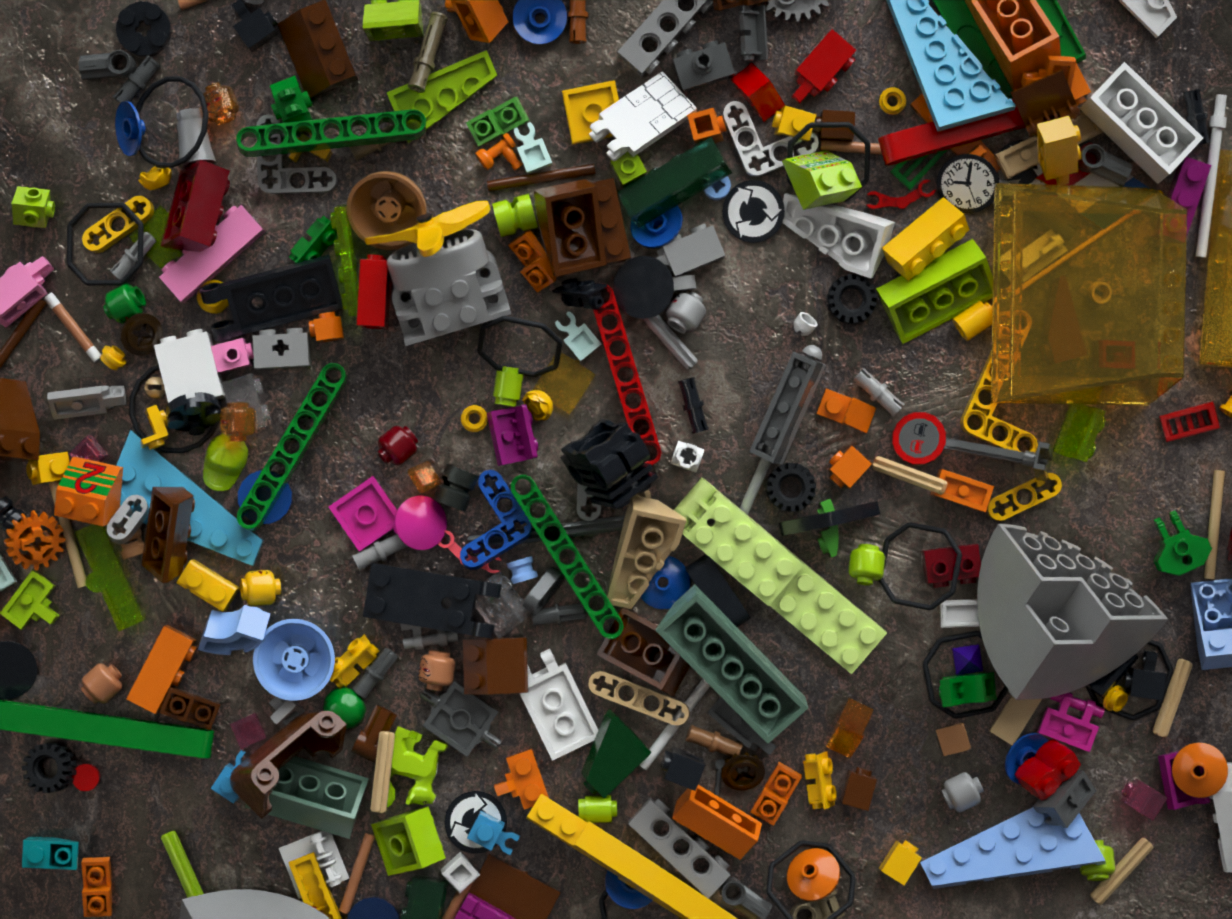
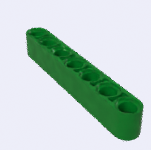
[236,109,426,157]
[237,363,347,531]
[511,474,623,639]

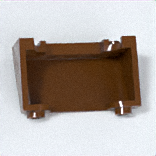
[230,711,347,819]

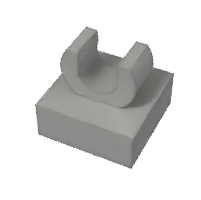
[269,696,305,728]

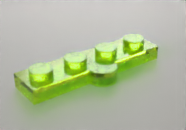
[330,204,359,316]
[75,524,145,631]

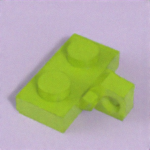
[0,569,60,630]

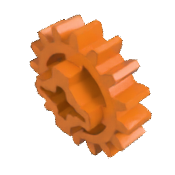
[4,510,66,571]

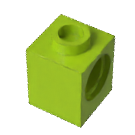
[610,152,647,188]

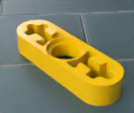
[82,196,154,253]
[987,473,1062,521]

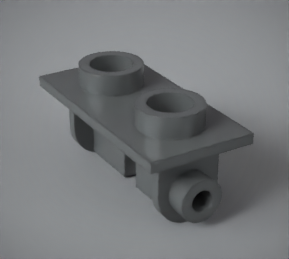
[738,5,768,63]

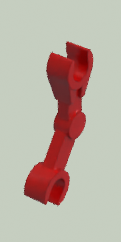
[866,179,936,210]

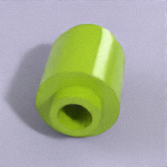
[493,366,523,407]
[578,795,617,823]

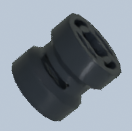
[0,496,27,531]

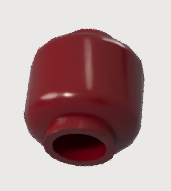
[377,425,418,466]

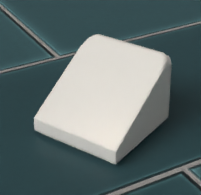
[441,852,480,893]

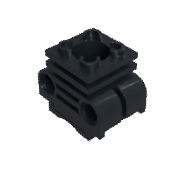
[560,419,658,509]

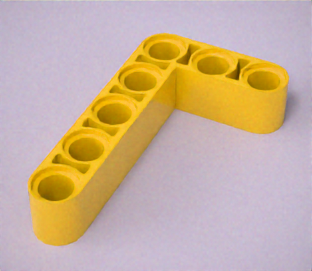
[960,310,1038,452]

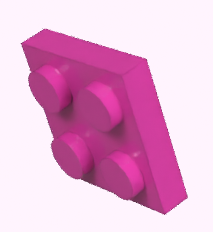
[328,476,397,552]

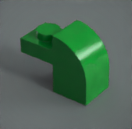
[939,672,997,707]

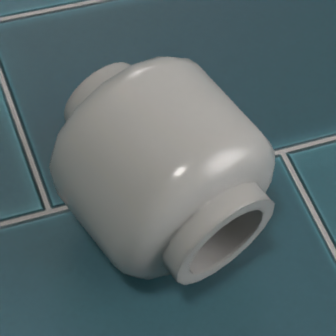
[666,292,706,333]
[941,772,984,813]

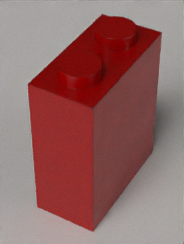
[357,255,391,330]

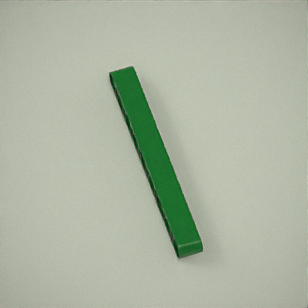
[0,700,215,758]

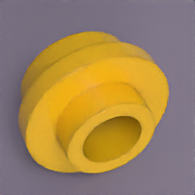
[879,87,906,115]
[100,345,126,370]
[461,405,488,432]
[1103,685,1128,712]

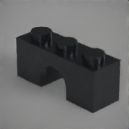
[660,746,706,791]

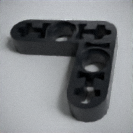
[779,501,881,536]

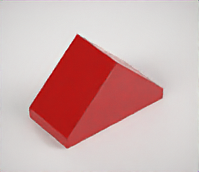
[730,63,785,122]

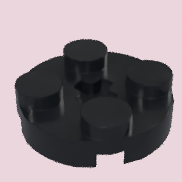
[116,1,172,57]
[166,392,222,436]

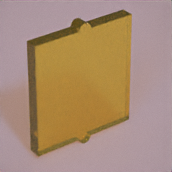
[532,352,596,414]

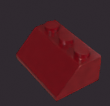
[160,159,230,252]

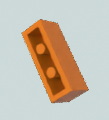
[126,625,197,714]
[672,784,762,860]

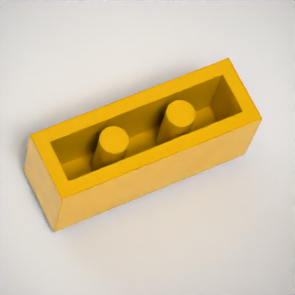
[882,197,970,281]

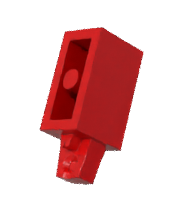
[792,29,856,104]

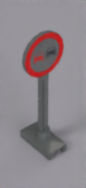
[892,412,1053,482]

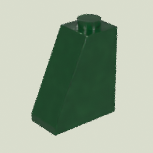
[581,709,651,798]

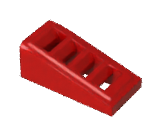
[1159,401,1220,442]

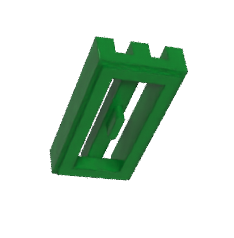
[890,150,947,191]

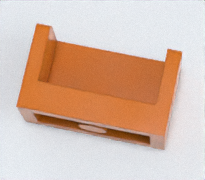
[930,469,994,512]

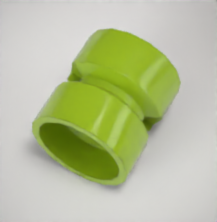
[492,193,538,237]

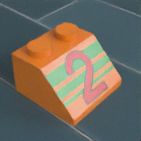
[54,457,123,527]

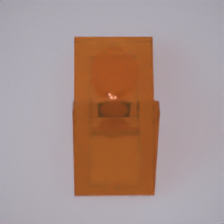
[825,697,874,759]

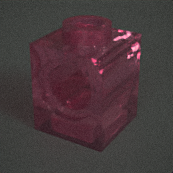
[1121,778,1167,821]

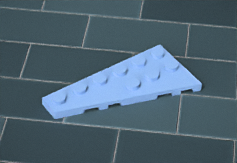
[920,807,1106,889]

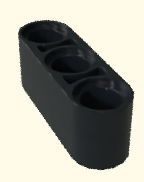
[685,554,751,628]

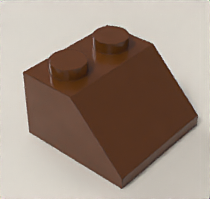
[463,638,528,695]

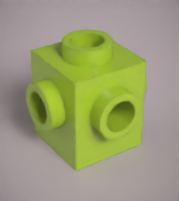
[11,186,55,228]

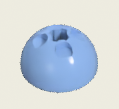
[253,619,335,701]

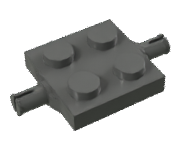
[420,680,502,757]

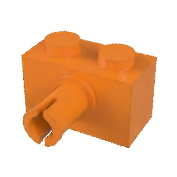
[445,0,508,43]

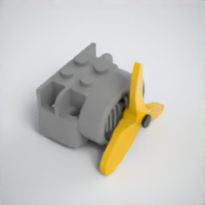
[364,201,511,346]

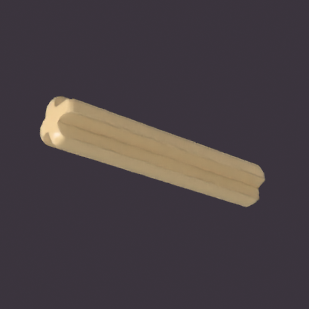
[872,456,947,495]
[1152,659,1193,738]
[370,731,395,813]
[1090,838,1153,905]

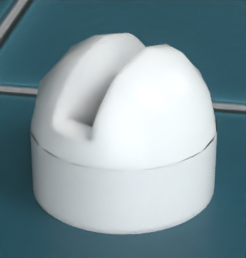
[793,312,818,336]

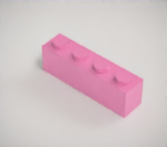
[159,205,266,303]

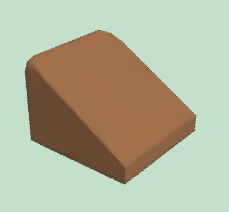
[936,722,971,756]

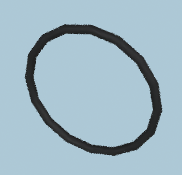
[136,76,209,168]
[129,364,222,453]

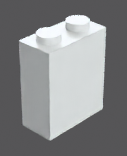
[154,329,226,404]

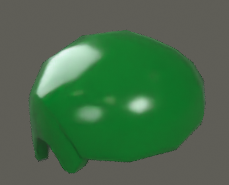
[323,687,366,730]

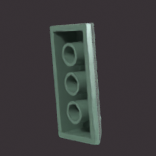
[245,756,369,839]

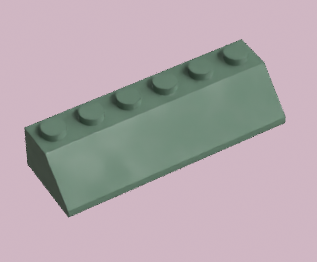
[656,585,808,744]

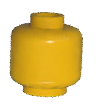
[240,570,281,606]

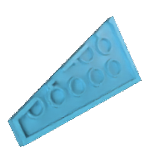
[886,0,1016,132]
[116,430,264,566]

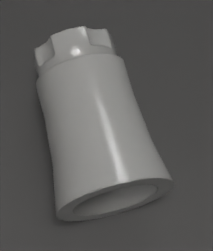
[176,108,216,169]

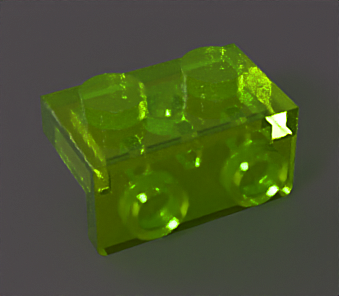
[1053,401,1106,463]

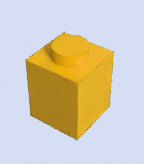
[879,840,922,886]

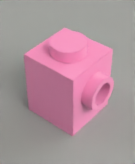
[211,338,254,374]

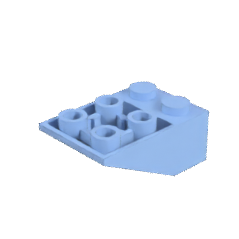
[1190,578,1232,670]

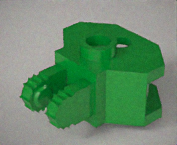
[270,76,313,123]
[1153,510,1212,576]

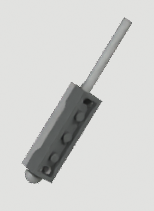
[740,345,826,515]

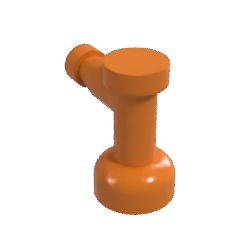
[474,133,523,171]

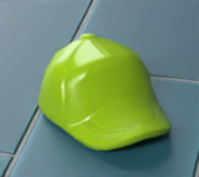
[203,433,248,491]

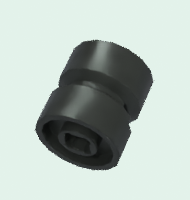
[433,464,479,512]

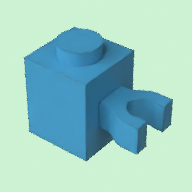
[211,750,246,804]
[467,811,520,855]

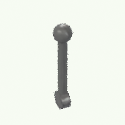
[714,759,725,797]

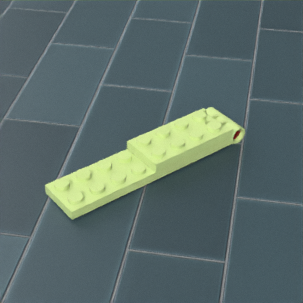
[674,477,887,674]

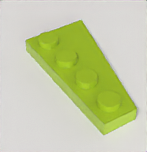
[387,50,497,144]

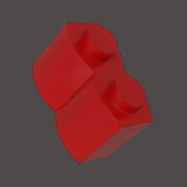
[1015,739,1081,801]

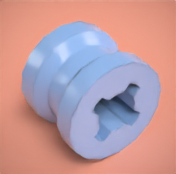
[703,171,731,200]
[506,556,538,584]

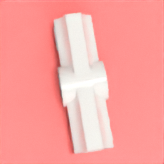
[670,440,704,473]

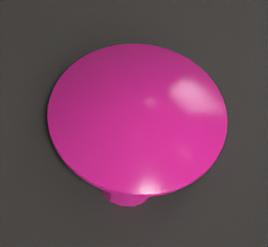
[393,496,447,550]

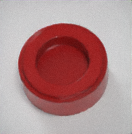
[72,763,100,791]

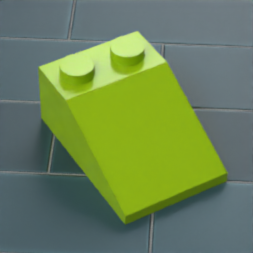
[363,0,424,41]

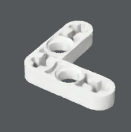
[723,101,819,177]

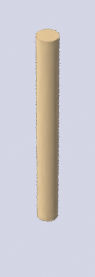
[1204,470,1225,579]
[49,481,88,588]

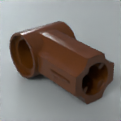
[351,705,397,764]

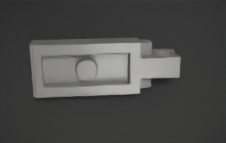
[47,386,126,420]

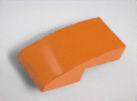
[508,229,557,292]
[750,762,802,826]
[81,857,112,917]

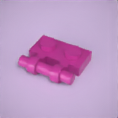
[1037,692,1105,752]

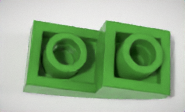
[466,97,530,147]
[817,499,839,557]

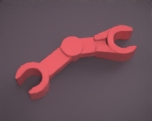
[438,530,502,573]

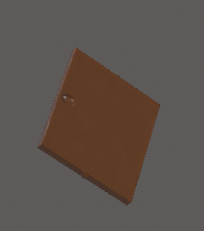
[463,854,561,919]

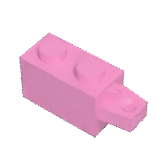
[0,256,54,328]

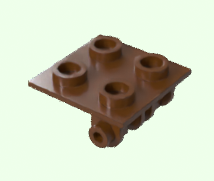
[1011,69,1081,137]

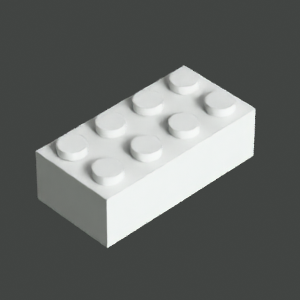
[1079,62,1203,184]

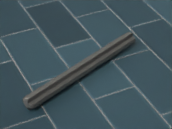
[467,515,625,551]

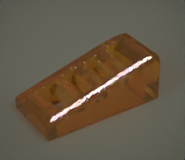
[407,461,441,494]

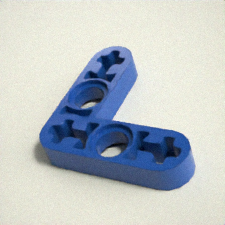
[460,470,532,570]

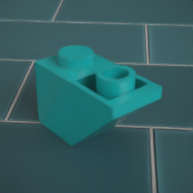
[22,836,79,870]

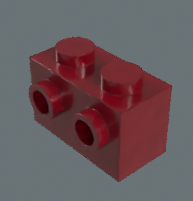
[921,543,981,588]

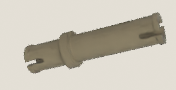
[408,12,448,93]

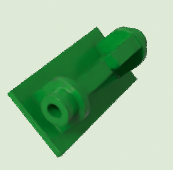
[289,215,342,263]

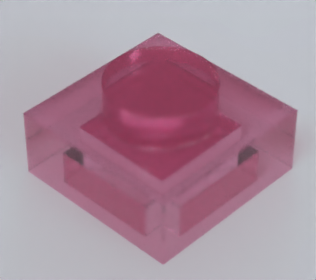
[69,435,108,462]
[230,712,267,749]

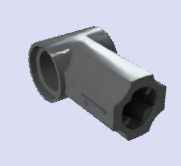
[78,50,137,80]
[1078,144,1133,187]
[719,877,773,919]

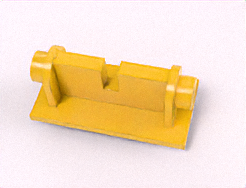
[330,634,380,688]
[803,751,837,809]

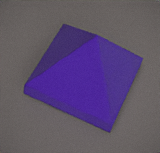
[952,644,983,675]

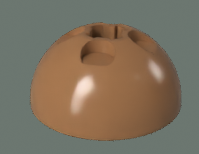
[346,171,427,250]

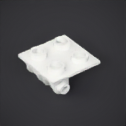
[279,831,349,899]

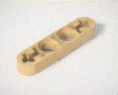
[588,671,690,726]

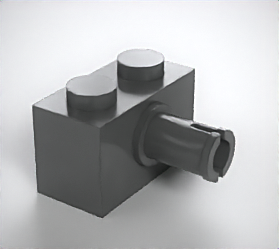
[672,40,735,93]

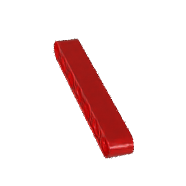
[878,99,1026,166]
[593,285,661,465]

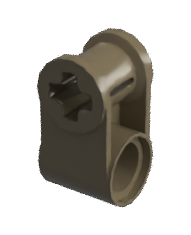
[790,889,845,919]

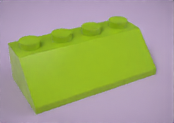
[876,239,999,344]

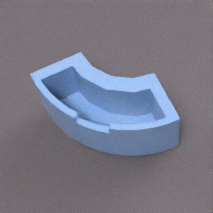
[198,605,270,655]

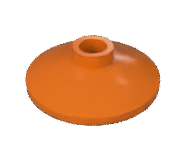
[1172,743,1228,798]
[787,848,840,901]

